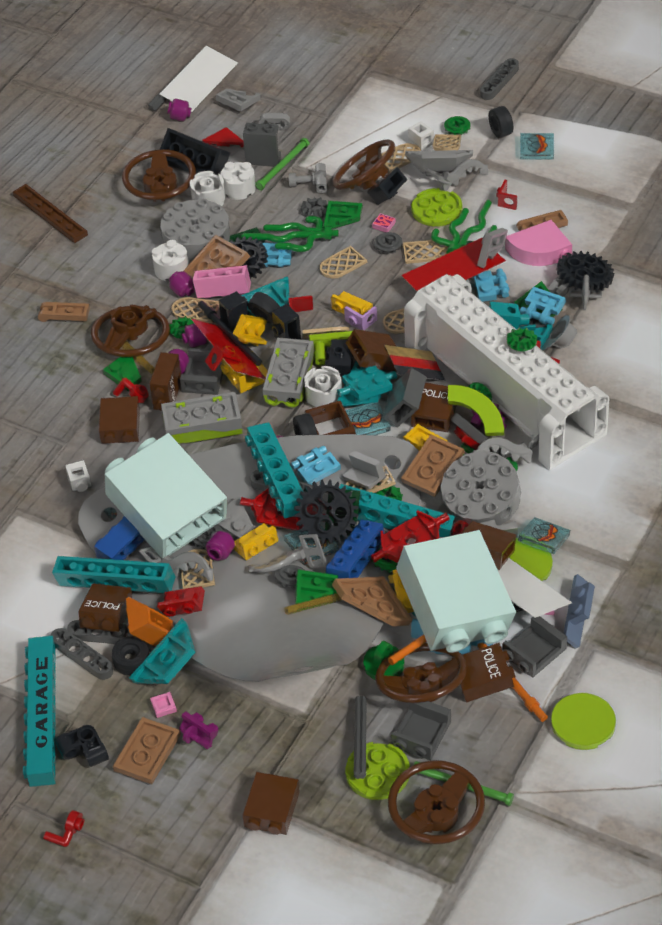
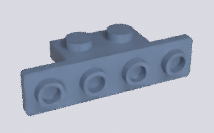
[563,574,595,648]

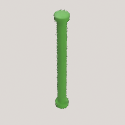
[255,138,310,190]
[414,761,514,806]

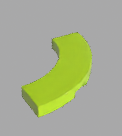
[448,385,505,436]

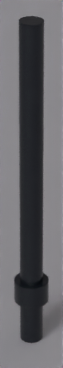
[198,301,262,366]

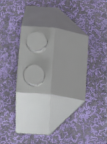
[405,150,473,176]

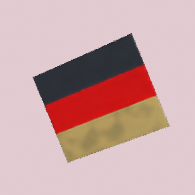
[385,345,446,381]

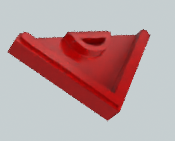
[202,127,244,147]
[454,426,480,450]

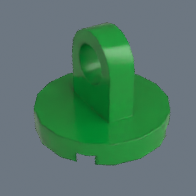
[363,641,404,680]

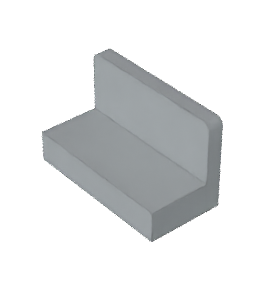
[343,451,386,489]

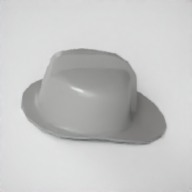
[541,315,577,350]

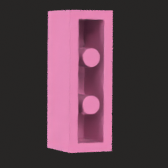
[193,265,251,299]

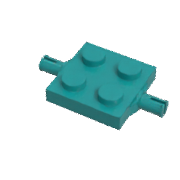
[337,366,397,401]

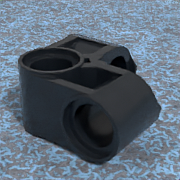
[55,725,109,767]

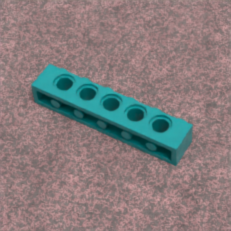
[245,422,303,519]
[339,484,455,538]
[52,556,176,593]

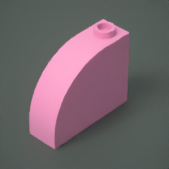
[505,220,572,266]

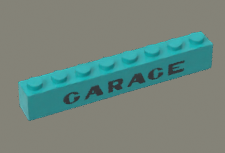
[23,636,56,787]

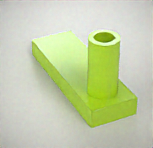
[309,331,352,366]

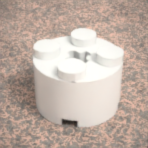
[221,162,256,200]
[190,171,225,206]
[152,240,189,281]
[304,366,342,407]

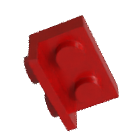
[157,586,205,617]

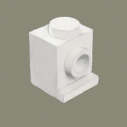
[408,121,434,151]
[65,460,91,492]

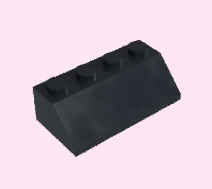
[160,128,230,175]

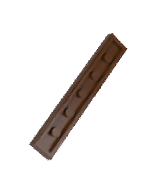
[13,184,88,243]

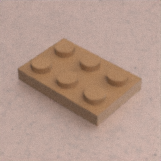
[401,435,465,497]
[113,717,181,784]

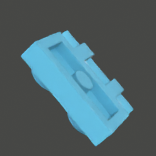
[262,243,292,267]
[473,268,510,302]
[520,287,566,325]
[290,445,341,485]

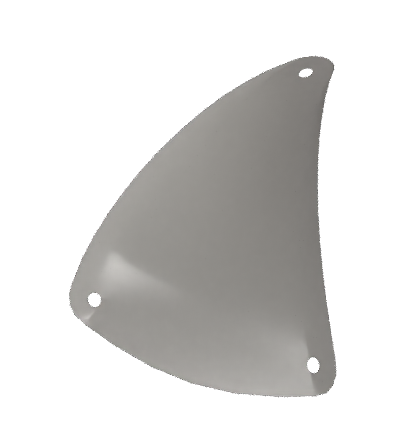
[78,434,421,682]

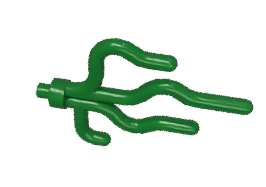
[431,200,498,254]
[241,216,339,252]

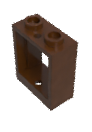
[305,401,356,435]

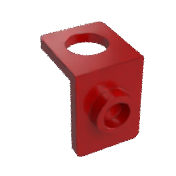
[496,180,517,210]
[288,295,313,312]
[205,344,241,371]

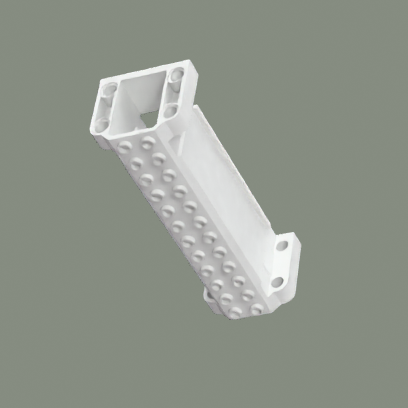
[404,274,609,470]

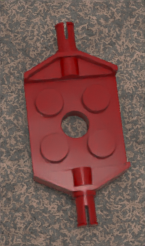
[240,488,325,531]
[370,510,450,563]

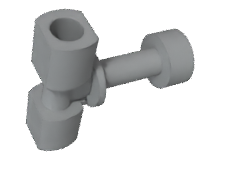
[289,163,327,193]

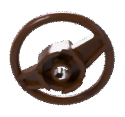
[333,139,395,190]
[122,149,196,202]
[91,304,170,357]
[375,643,467,703]
[388,760,485,844]

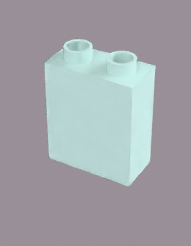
[105,433,227,559]
[396,530,516,653]

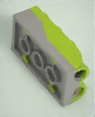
[263,338,315,407]
[161,392,243,443]

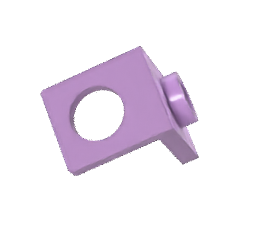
[344,306,377,330]

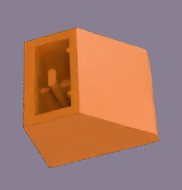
[126,597,174,647]

